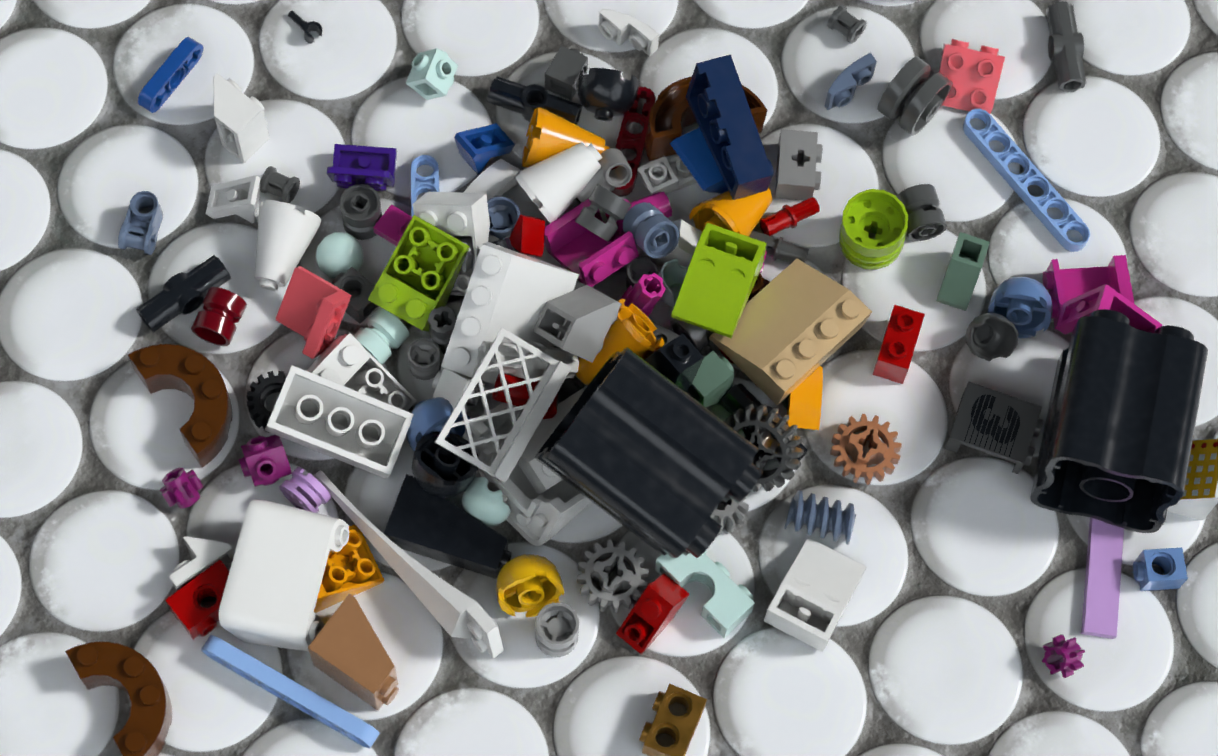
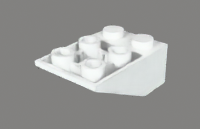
[413,192,490,296]
[306,333,417,411]
[764,537,867,652]

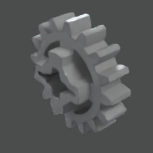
[577,540,649,613]

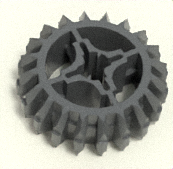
[724,404,804,492]

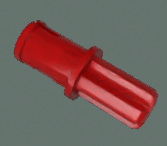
[759,197,820,237]

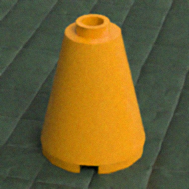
[522,107,609,167]
[689,187,772,237]
[576,299,664,385]

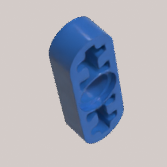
[138,37,203,113]

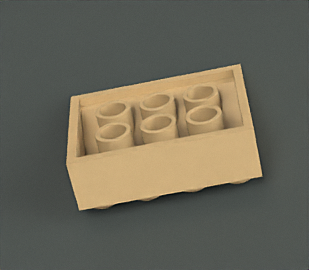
[709,258,872,405]

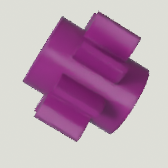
[160,468,203,509]
[1042,634,1085,678]

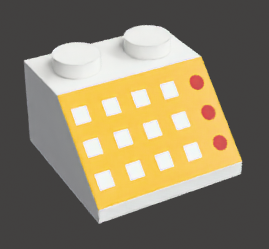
[1167,439,1218,521]

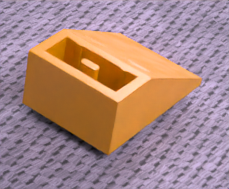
[314,525,385,613]

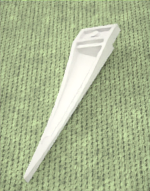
[313,470,504,659]

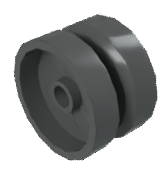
[877,56,953,136]

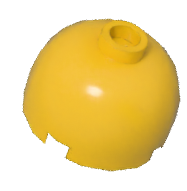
[496,554,564,617]

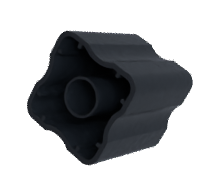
[1030,309,1208,533]
[535,348,762,558]

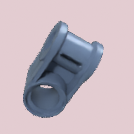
[118,191,163,255]

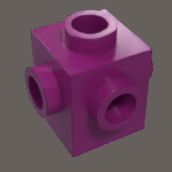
[238,434,292,486]

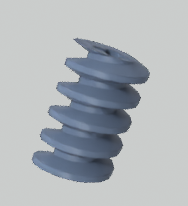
[784,490,856,545]

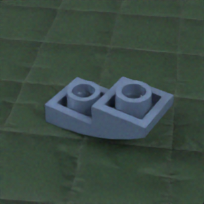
[825,52,877,111]

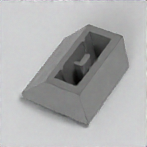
[533,285,621,363]

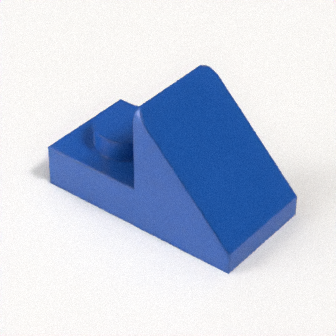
[454,124,515,174]

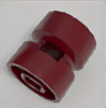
[191,287,247,346]

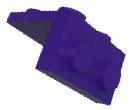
[326,144,397,191]

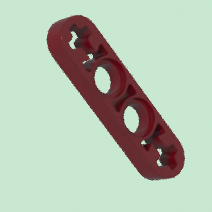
[611,87,656,197]

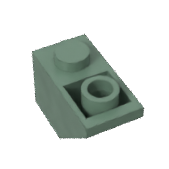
[936,232,990,311]
[688,351,734,408]

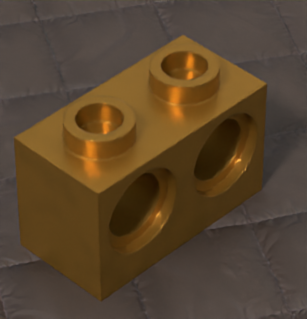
[639,683,707,756]

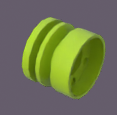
[839,189,908,270]

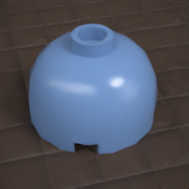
[988,277,1053,338]
[406,397,471,451]

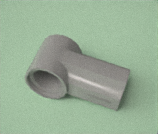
[577,148,632,203]

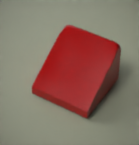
[509,214,545,257]

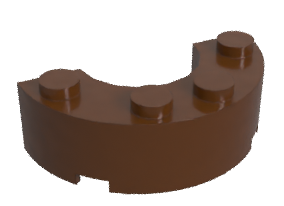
[645,77,767,161]
[128,344,232,468]
[65,642,172,756]

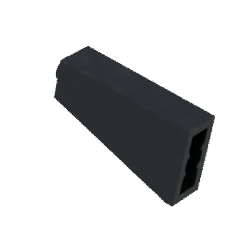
[644,334,704,393]
[384,474,512,579]

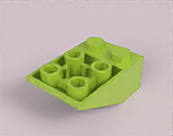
[368,215,470,332]
[671,223,767,338]

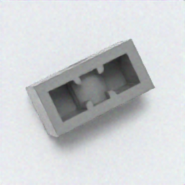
[775,129,823,200]

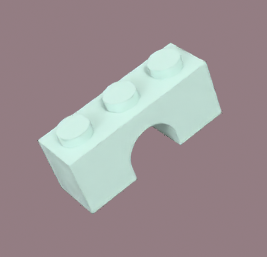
[655,551,755,638]

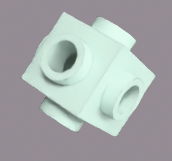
[406,48,458,100]

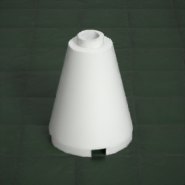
[514,142,603,223]
[254,200,322,291]

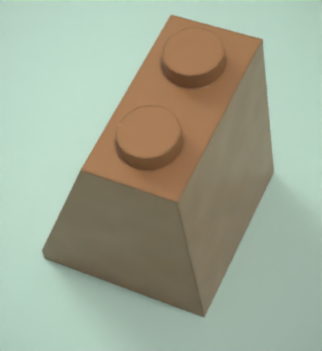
[308,593,399,711]

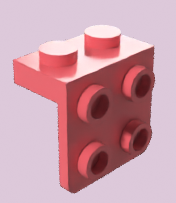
[939,39,1005,114]

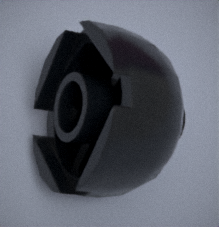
[578,68,639,121]
[411,432,478,498]

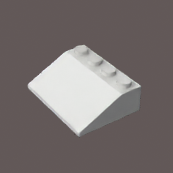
[441,242,579,384]

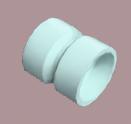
[353,307,410,365]

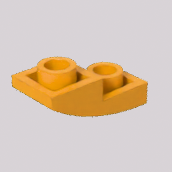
[786,366,823,430]

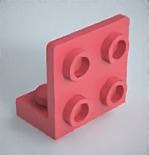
[276,266,352,359]

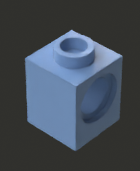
[1133,547,1188,591]

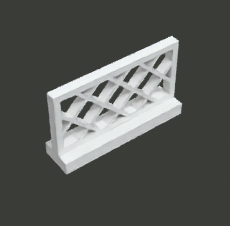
[435,328,572,483]

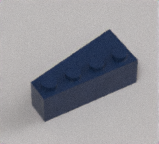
[686,54,774,200]

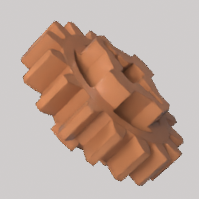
[830,414,902,485]

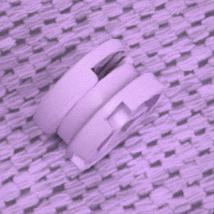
[279,467,331,513]

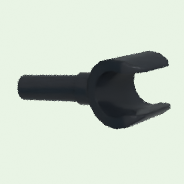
[288,11,322,43]

